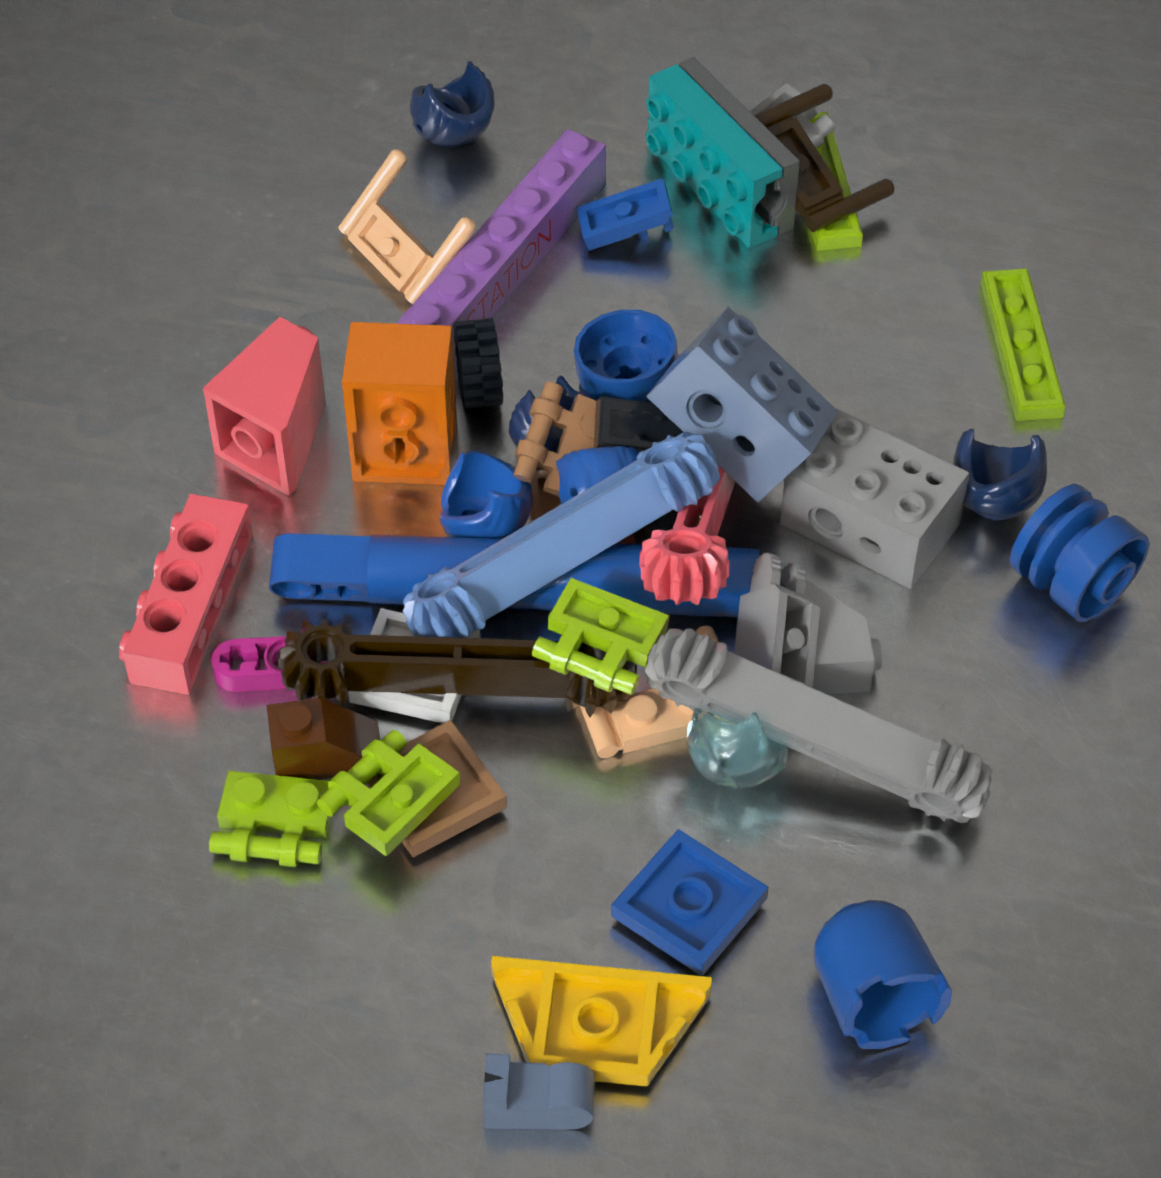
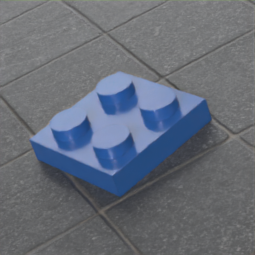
[611,829,769,976]

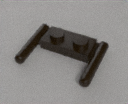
[754,84,895,232]

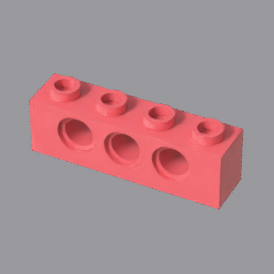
[119,494,253,695]

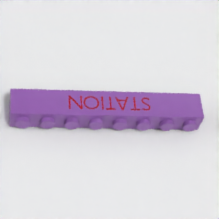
[396,129,606,363]

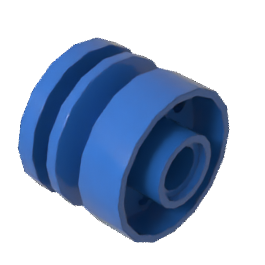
[1009,483,1150,622]

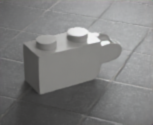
[734,552,820,688]

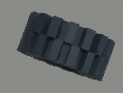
[453,318,503,409]

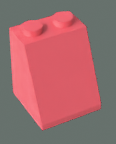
[203,317,326,497]

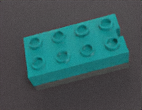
[645,57,800,249]

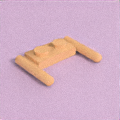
[338,149,476,304]
[580,625,734,758]

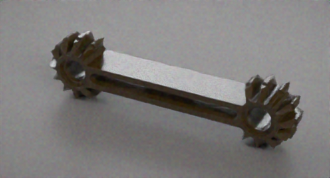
[278,615,637,718]

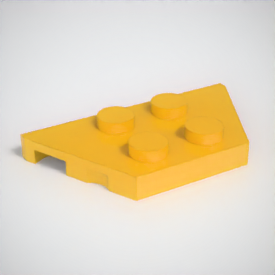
[491,956,712,1087]

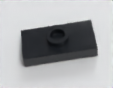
[594,396,683,452]

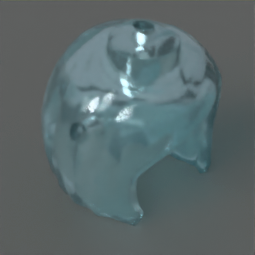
[686,709,788,789]

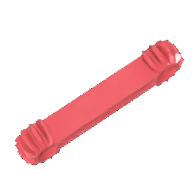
[640,466,735,606]

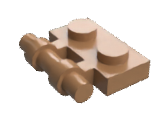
[513,382,596,497]

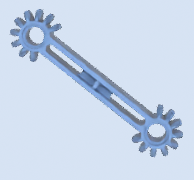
[403,432,721,638]

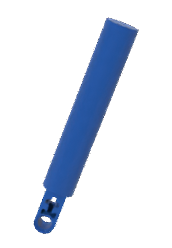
[269,533,759,618]

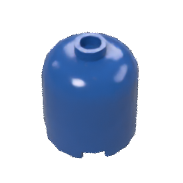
[814,900,952,1049]

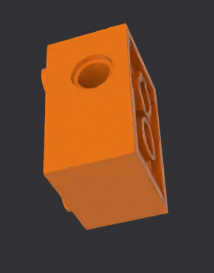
[342,322,457,485]

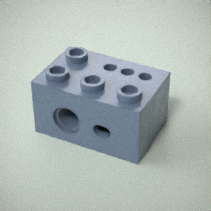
[646,306,838,502]

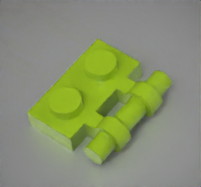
[532,578,669,695]
[317,729,461,857]
[209,770,331,867]

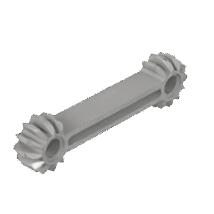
[645,629,992,823]

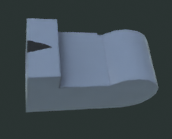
[483,1053,595,1130]

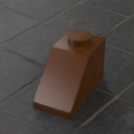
[266,698,380,780]

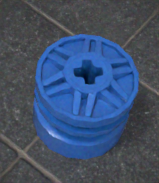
[574,309,678,403]

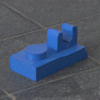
[576,178,674,251]

